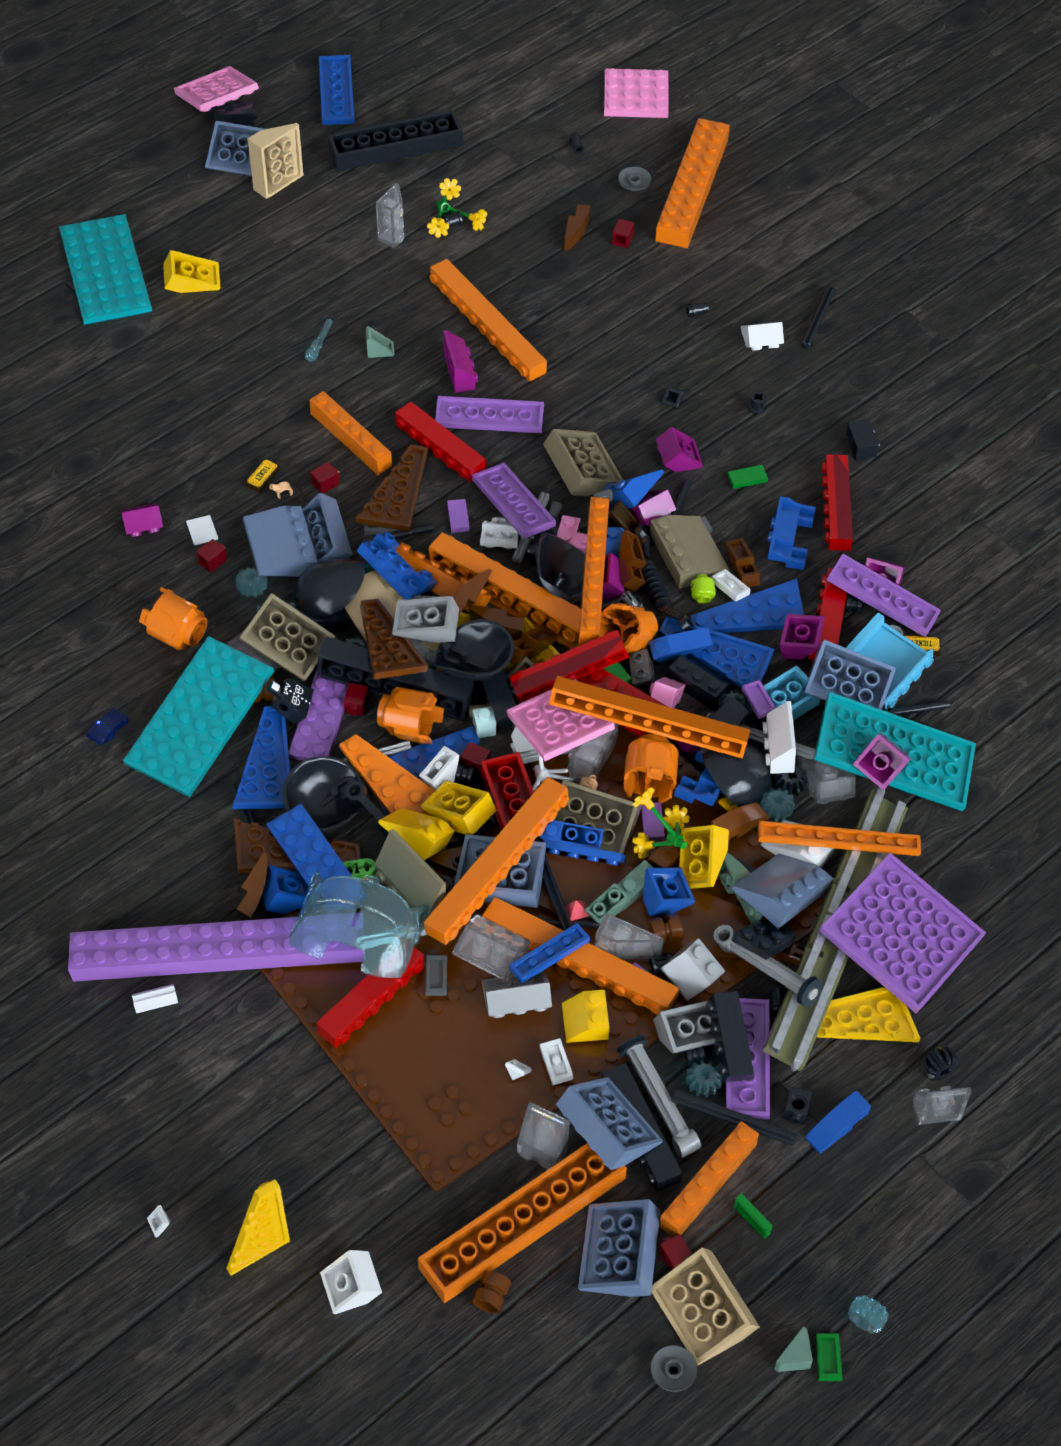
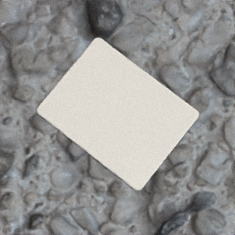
[186,515,218,545]

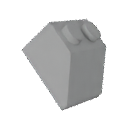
[660,938,725,1001]

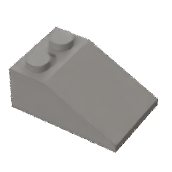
[392,596,459,643]

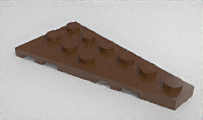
[355,445,428,532]
[360,598,428,680]
[234,818,361,873]

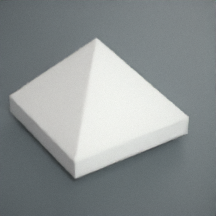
[505,1059,532,1080]
[147,1205,170,1237]

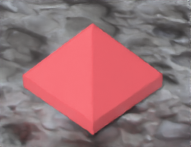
[566,900,589,921]

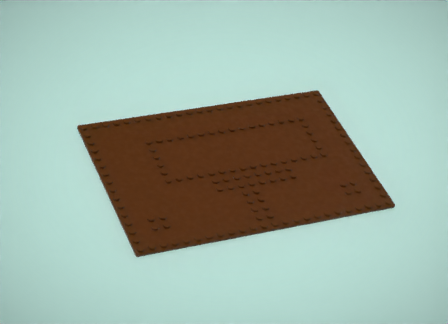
[259,723,824,1192]

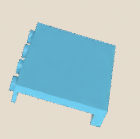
[846,613,934,710]

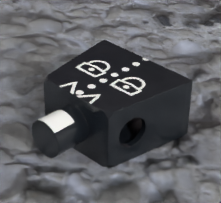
[266,678,314,725]

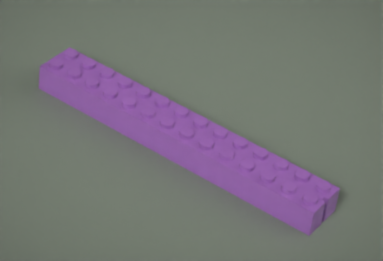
[68,912,366,982]

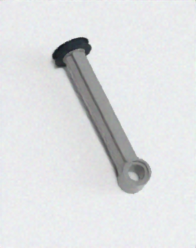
[714,925,823,1007]
[617,1035,701,1158]

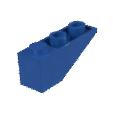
[540,820,604,849]

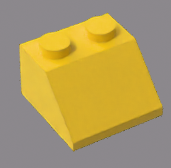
[562,990,609,1043]

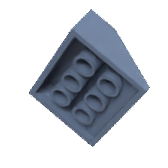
[205,121,266,176]
[243,506,318,577]
[804,640,896,710]
[454,834,546,908]
[731,853,833,928]
[556,1077,663,1170]
[578,1199,660,1297]

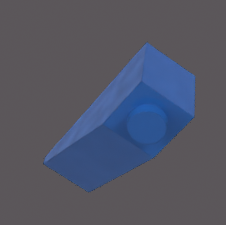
[649,627,714,664]

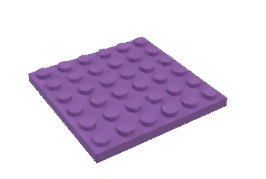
[818,853,986,1014]

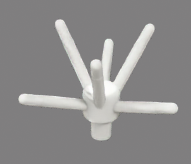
[532,755,574,792]

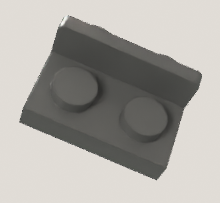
[629,649,656,692]

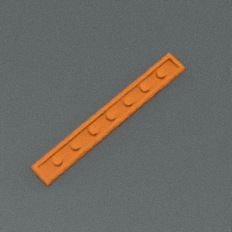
[758,821,921,856]

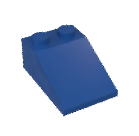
[604,470,664,509]

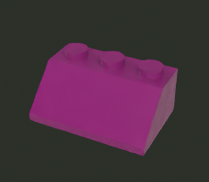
[443,330,478,393]

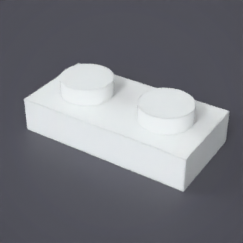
[711,569,750,602]
[540,1039,573,1085]

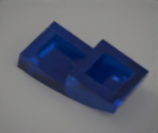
[86,708,129,745]

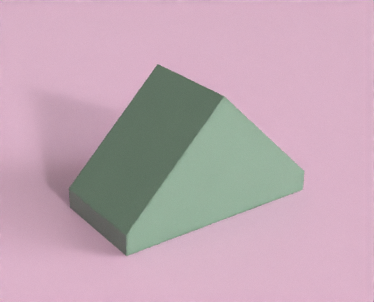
[366,326,395,358]
[774,1326,813,1372]

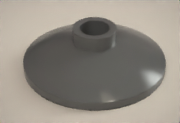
[618,167,651,191]
[651,1345,697,1392]

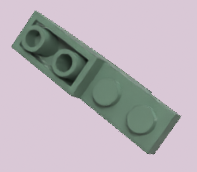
[718,852,763,924]
[585,860,653,925]

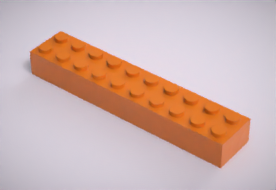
[656,118,730,248]
[429,532,581,649]
[418,1143,627,1304]

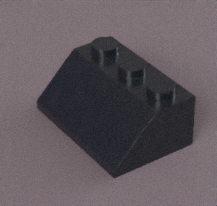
[668,655,737,711]

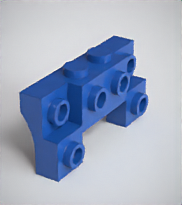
[768,496,816,570]
[357,532,437,600]
[674,747,724,807]

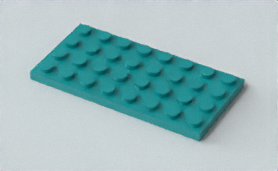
[59,214,152,325]
[123,636,274,797]
[814,692,976,811]

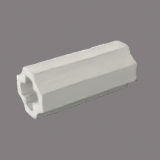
[132,984,178,1013]

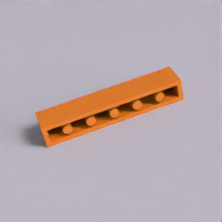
[310,391,392,475]
[395,542,492,612]
[659,1121,759,1237]

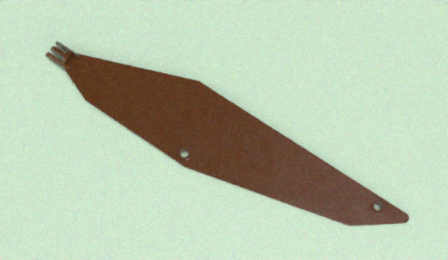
[430,847,805,966]

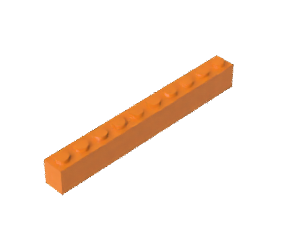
[430,259,547,382]
[578,497,609,647]
[549,676,750,758]
[424,777,569,945]
[482,897,679,1015]

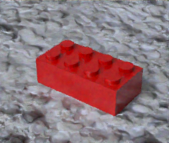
[481,752,534,831]

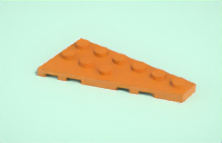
[339,734,435,816]

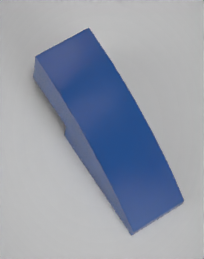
[805,1090,871,1154]

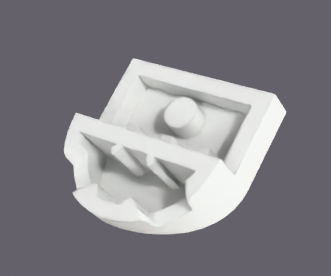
[480,517,519,549]

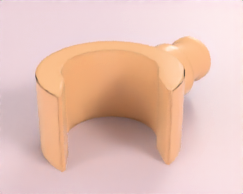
[269,482,293,499]
[579,775,598,790]

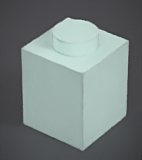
[473,706,496,738]

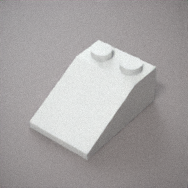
[761,820,835,868]

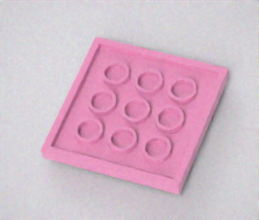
[174,66,258,112]
[604,68,668,118]
[507,679,615,761]

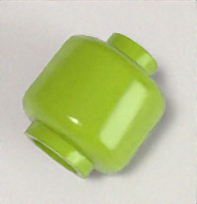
[690,574,716,604]

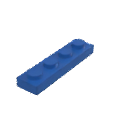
[543,839,626,866]
[509,923,590,984]

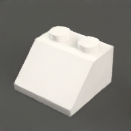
[741,322,784,350]
[320,1250,382,1314]

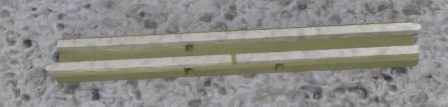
[762,787,908,1071]

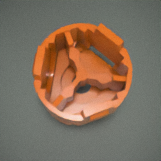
[139,587,208,650]
[599,603,658,654]
[377,687,444,744]
[623,734,679,804]

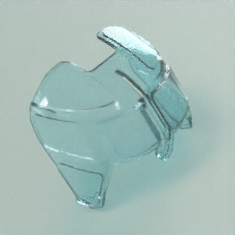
[289,870,430,978]

